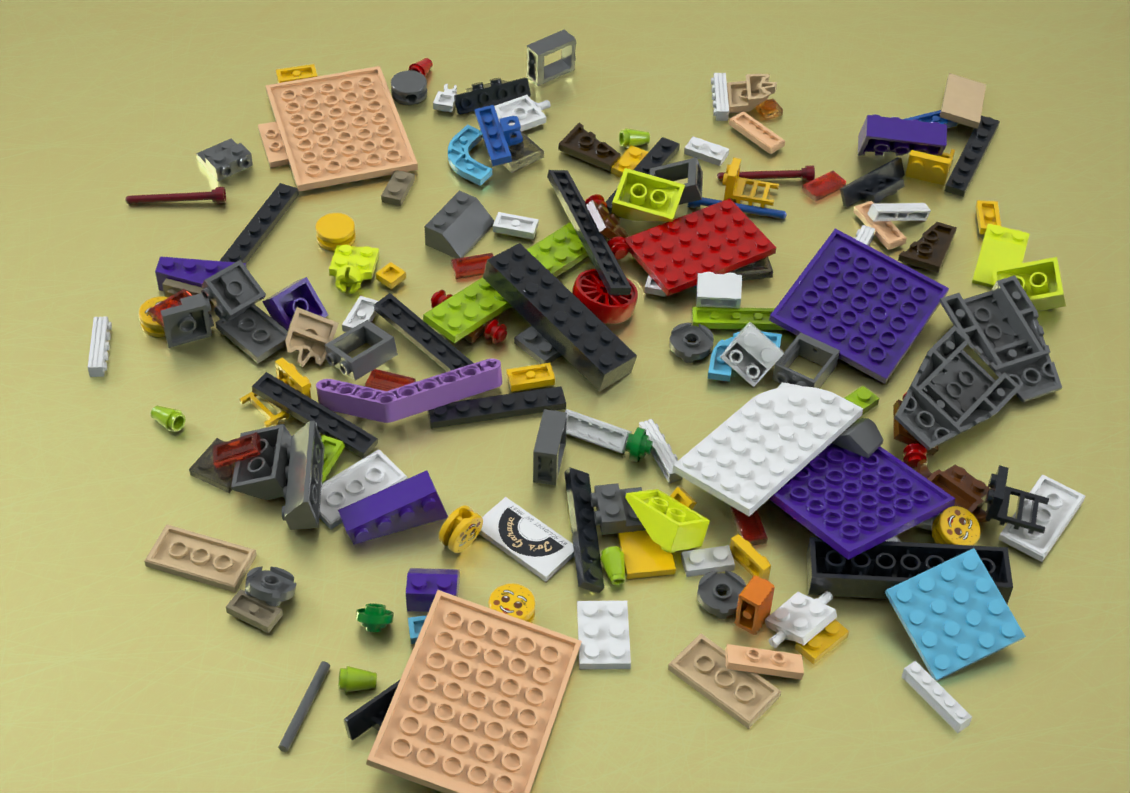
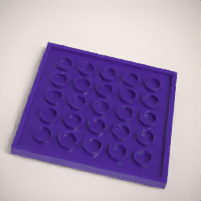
[769,229,949,384]
[769,443,955,559]

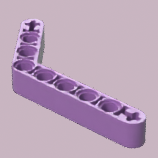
[316,359,502,423]

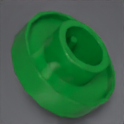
[626,427,653,463]
[356,603,394,632]

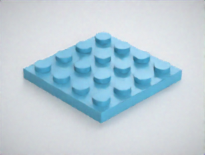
[885,548,1026,681]

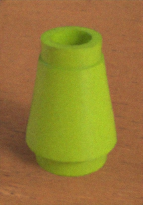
[619,128,650,148]
[151,405,186,432]
[600,546,625,585]
[338,666,377,692]

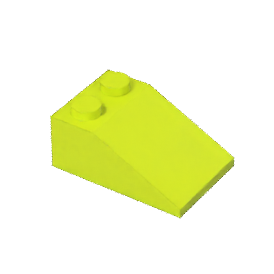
[612,168,685,222]
[972,224,1030,288]
[992,257,1066,310]
[625,489,710,553]

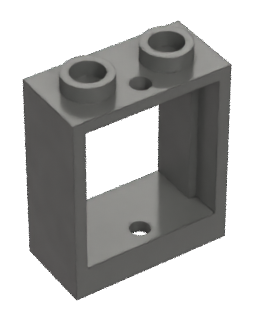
[527,29,576,86]
[650,157,703,205]
[325,320,398,381]
[772,332,840,389]
[533,409,567,485]

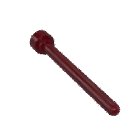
[717,165,815,182]
[125,187,226,204]

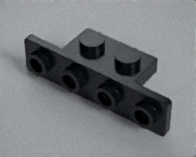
[454,77,531,114]
[840,157,905,207]
[344,680,400,740]

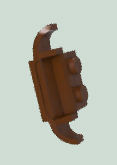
[916,459,990,523]

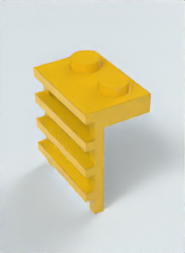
[905,149,955,186]
[722,158,779,208]
[239,357,311,428]

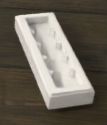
[565,409,632,454]

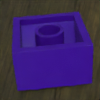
[262,277,329,331]
[406,568,460,612]

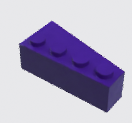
[858,114,947,156]
[155,257,246,302]
[338,470,448,545]

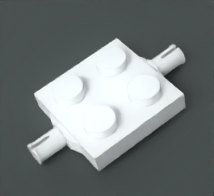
[494,95,551,132]
[765,591,837,648]

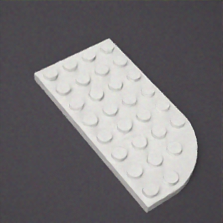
[673,386,863,516]

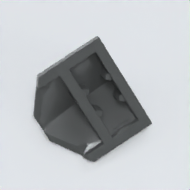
[832,418,883,458]

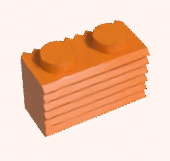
[734,575,775,635]

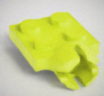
[329,245,379,294]

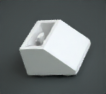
[696,272,742,308]
[720,321,784,387]

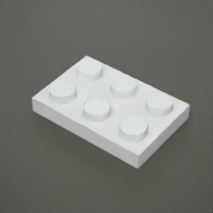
[577,601,631,670]

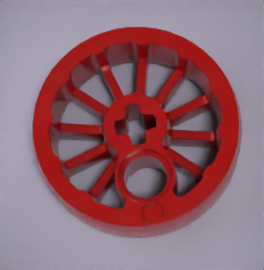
[572,269,638,324]

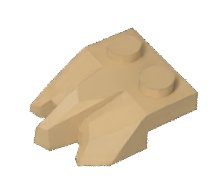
[727,74,777,113]
[285,307,339,367]

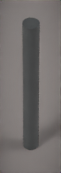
[278,661,330,752]

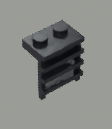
[985,465,1049,534]

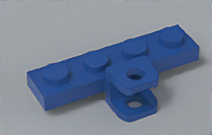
[474,105,523,166]

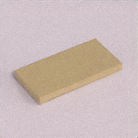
[940,73,986,128]
[144,525,257,593]
[668,634,781,729]

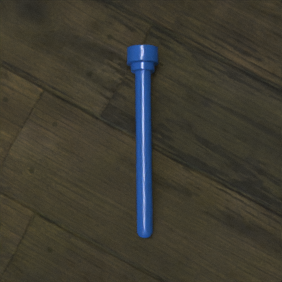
[687,197,787,219]

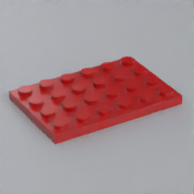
[624,198,776,296]

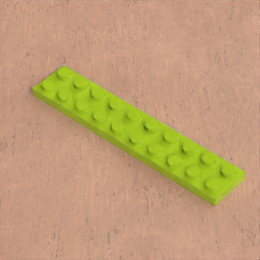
[423,222,588,343]

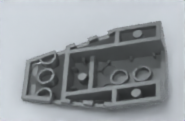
[939,275,1062,402]
[894,325,1021,450]

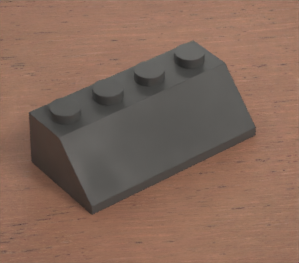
[282,421,325,530]

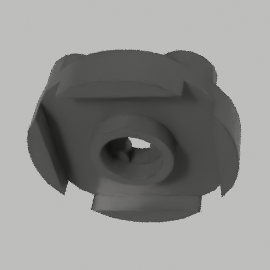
[669,323,714,363]
[245,566,296,606]
[697,571,746,619]

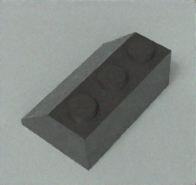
[424,190,494,261]
[231,424,292,500]

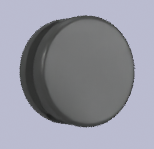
[391,70,427,105]

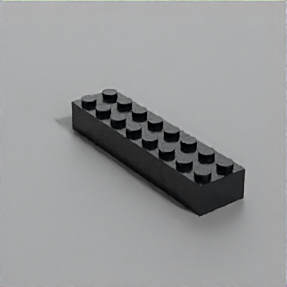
[483,243,637,392]
[806,537,1013,605]

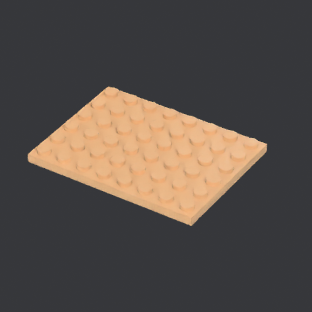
[265,66,418,192]
[366,590,582,793]

